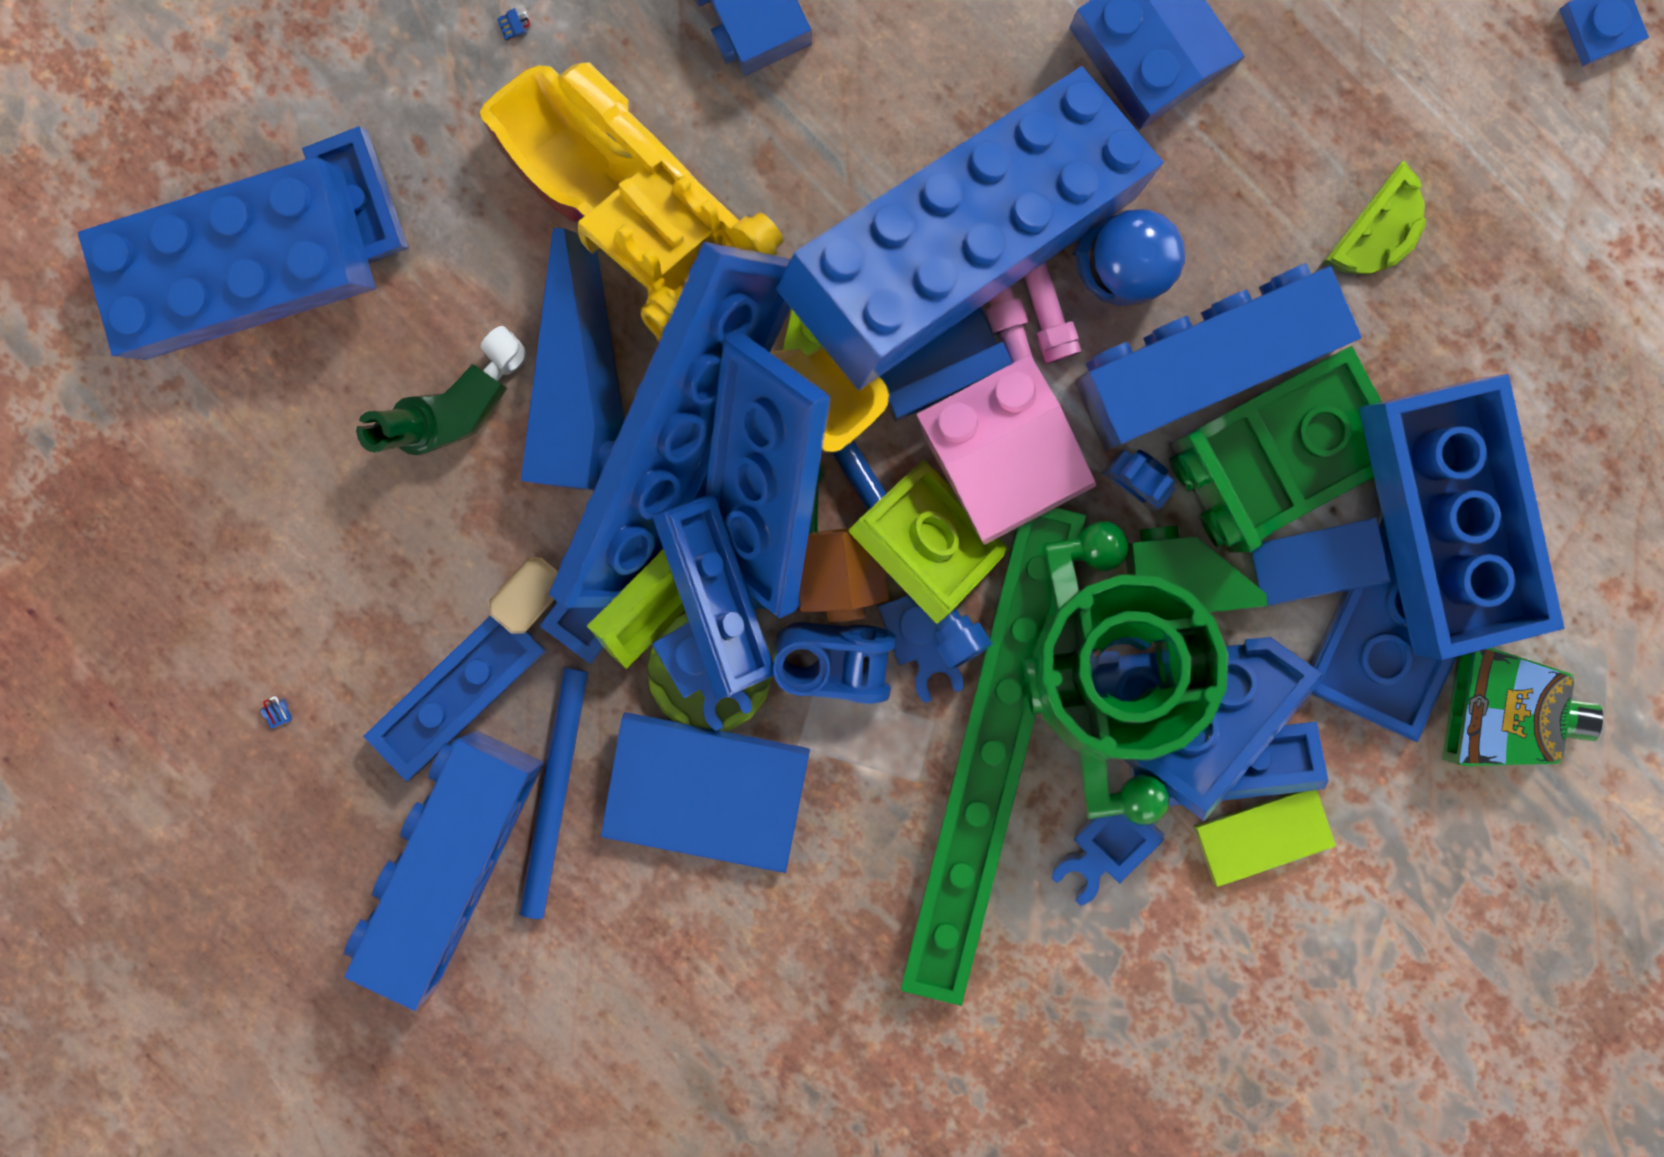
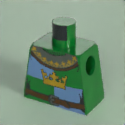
[1442,648,1603,766]

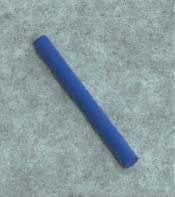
[519,667,589,919]

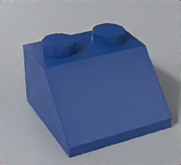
[1069,0,1245,130]

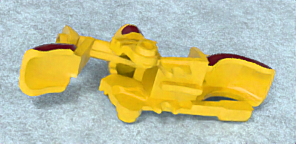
[479,62,889,452]

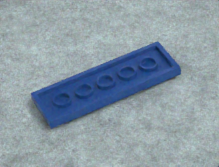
[549,242,791,608]

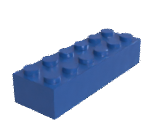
[775,66,1164,391]

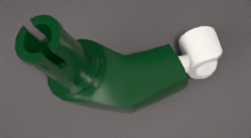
[356,326,526,455]

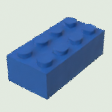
[77,157,376,360]
[1075,263,1362,451]
[1358,374,1565,660]
[343,730,545,1011]

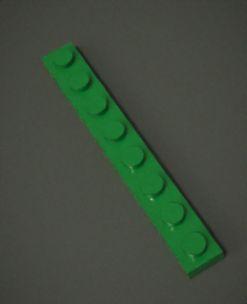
[900,507,1087,1006]

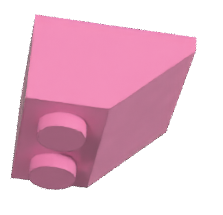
[916,355,1096,545]

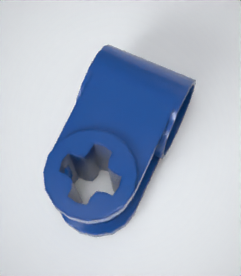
[773,622,896,704]

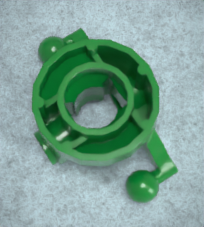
[1023,521,1228,825]

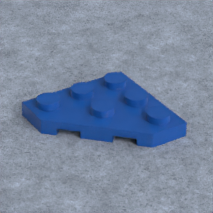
[1090,637,1322,821]

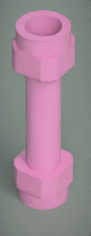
[1024,262,1082,364]

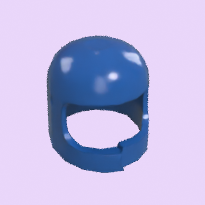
[1072,209,1186,306]

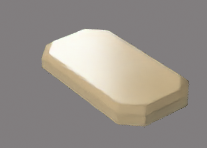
[488,557,558,634]

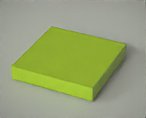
[848,459,1010,624]

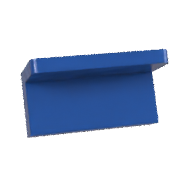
[880,307,1012,422]

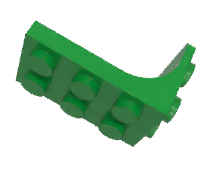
[1169,345,1382,553]

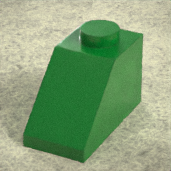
[1126,526,1268,612]

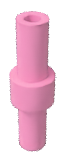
[985,286,1034,363]

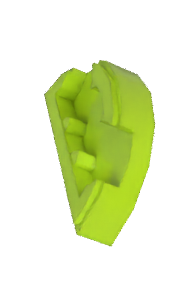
[1321,160,1426,275]

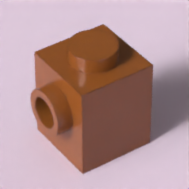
[799,528,889,622]

